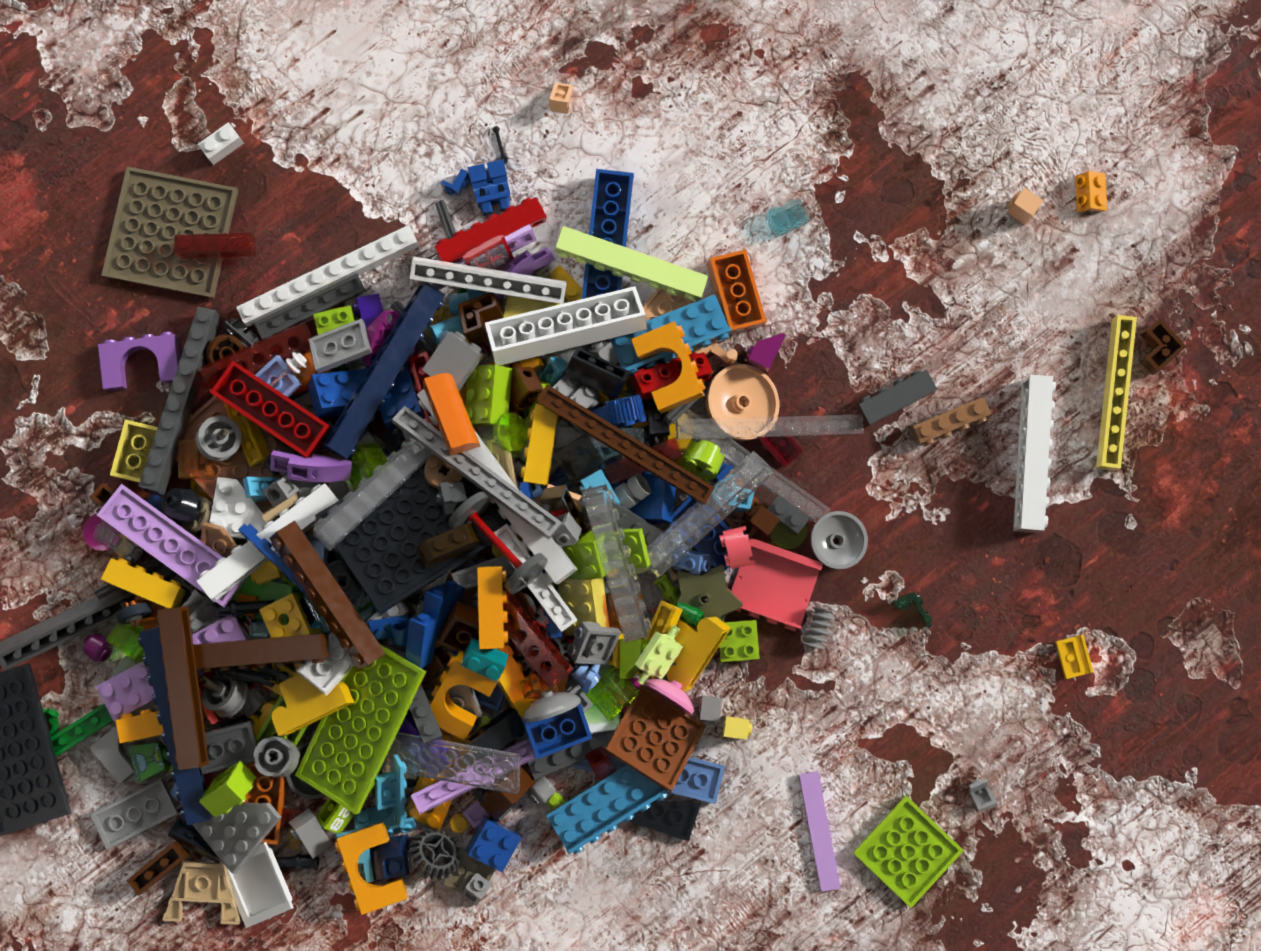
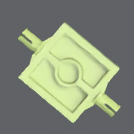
[635,625,683,685]

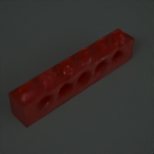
[197,321,312,392]
[475,583,573,688]

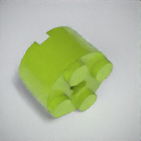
[680,439,725,483]

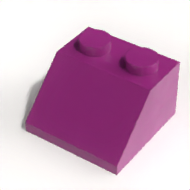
[745,333,786,375]

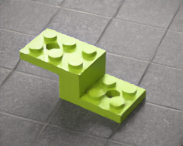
[562,528,651,579]

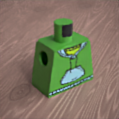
[127,742,171,783]

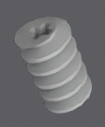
[801,606,835,649]

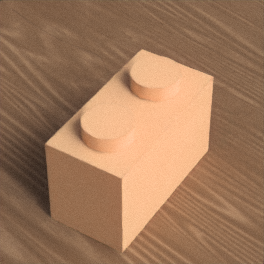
[1006,188,1044,225]

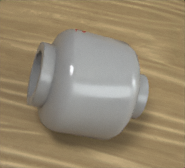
[527,776,556,805]

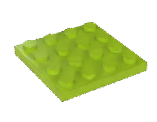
[852,795,964,908]

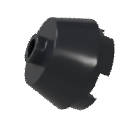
[161,488,201,526]

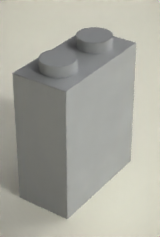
[422,331,485,391]

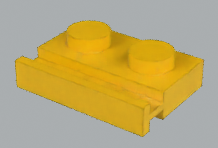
[1055,635,1094,679]

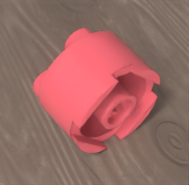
[720,526,754,569]

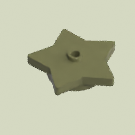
[674,564,743,619]

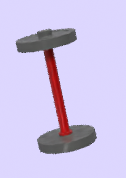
[448,491,548,594]

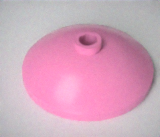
[644,679,694,715]

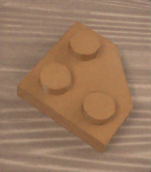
[201,522,237,558]

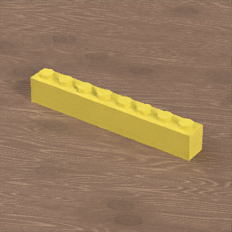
[1096,315,1137,471]

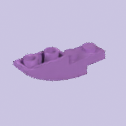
[486,247,555,300]
[270,450,352,482]

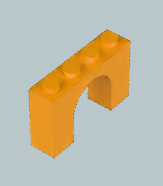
[631,321,706,414]
[428,650,499,740]
[335,821,409,915]

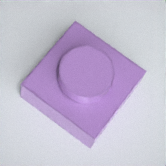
[462,800,489,828]

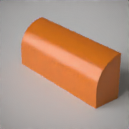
[423,373,480,456]

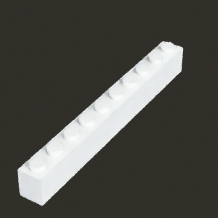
[236,225,420,328]

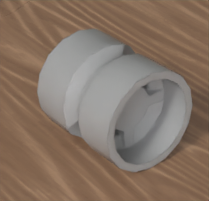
[614,473,652,509]

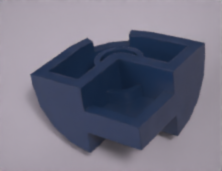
[372,834,410,880]

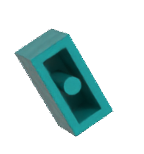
[461,638,508,682]

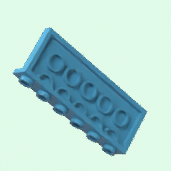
[609,295,732,377]
[546,765,668,854]

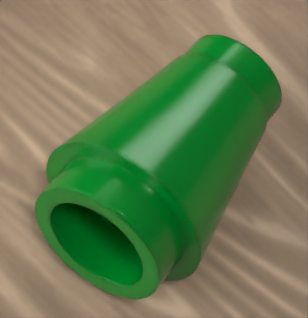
[676,602,705,627]

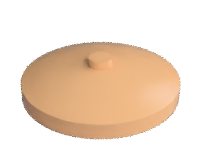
[705,364,779,441]

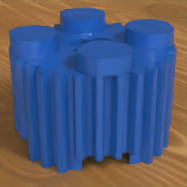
[604,395,646,428]

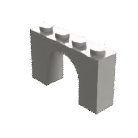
[90,701,167,784]

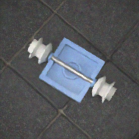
[255,352,307,398]

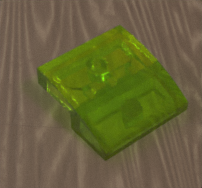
[584,666,639,721]

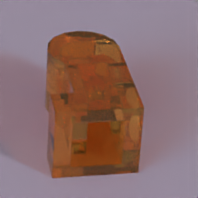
[520,674,559,699]

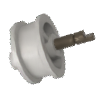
[196,416,242,461]
[198,674,249,718]

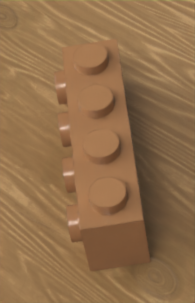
[910,397,991,447]

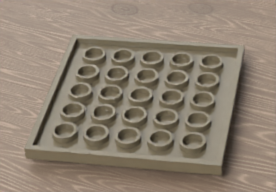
[101,167,238,299]

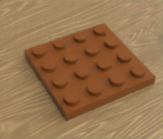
[604,684,706,793]

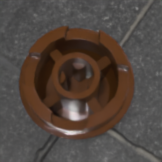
[206,335,245,373]

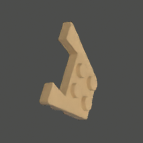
[163,861,240,925]

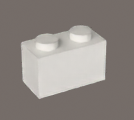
[198,122,244,165]

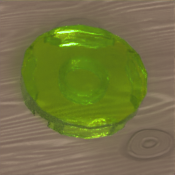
[493,413,528,452]
[769,522,807,550]

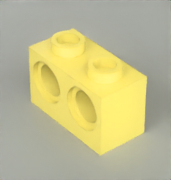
[722,716,752,740]

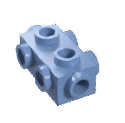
[666,535,711,574]

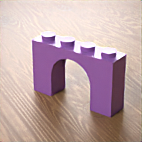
[98,332,181,392]

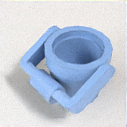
[570,663,602,693]

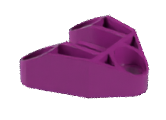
[362,310,418,367]

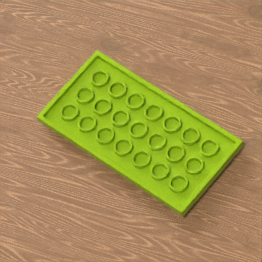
[295,643,426,814]

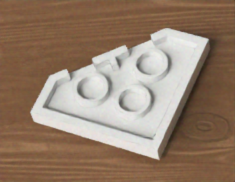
[210,477,268,539]

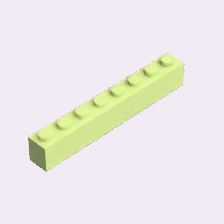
[554,226,708,302]

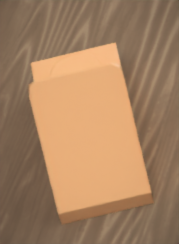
[548,82,573,114]

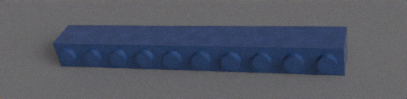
[322,282,445,459]
[138,627,214,825]

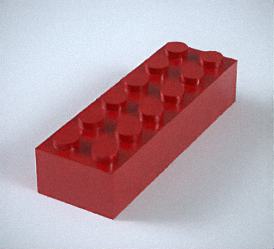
[210,361,332,458]

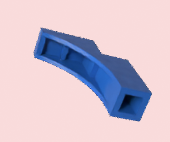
[405,581,465,668]

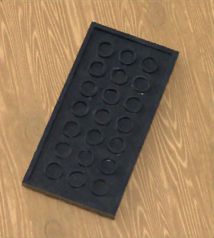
[0,663,72,836]

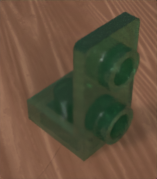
[891,592,932,628]

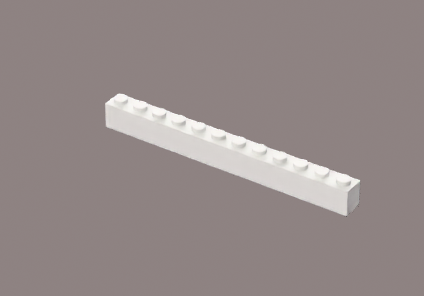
[417,389,577,584]

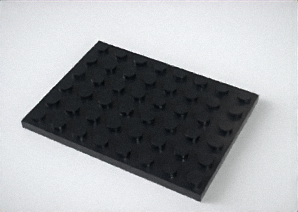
[315,448,513,615]

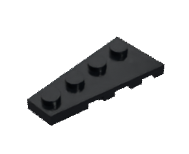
[629,800,701,842]

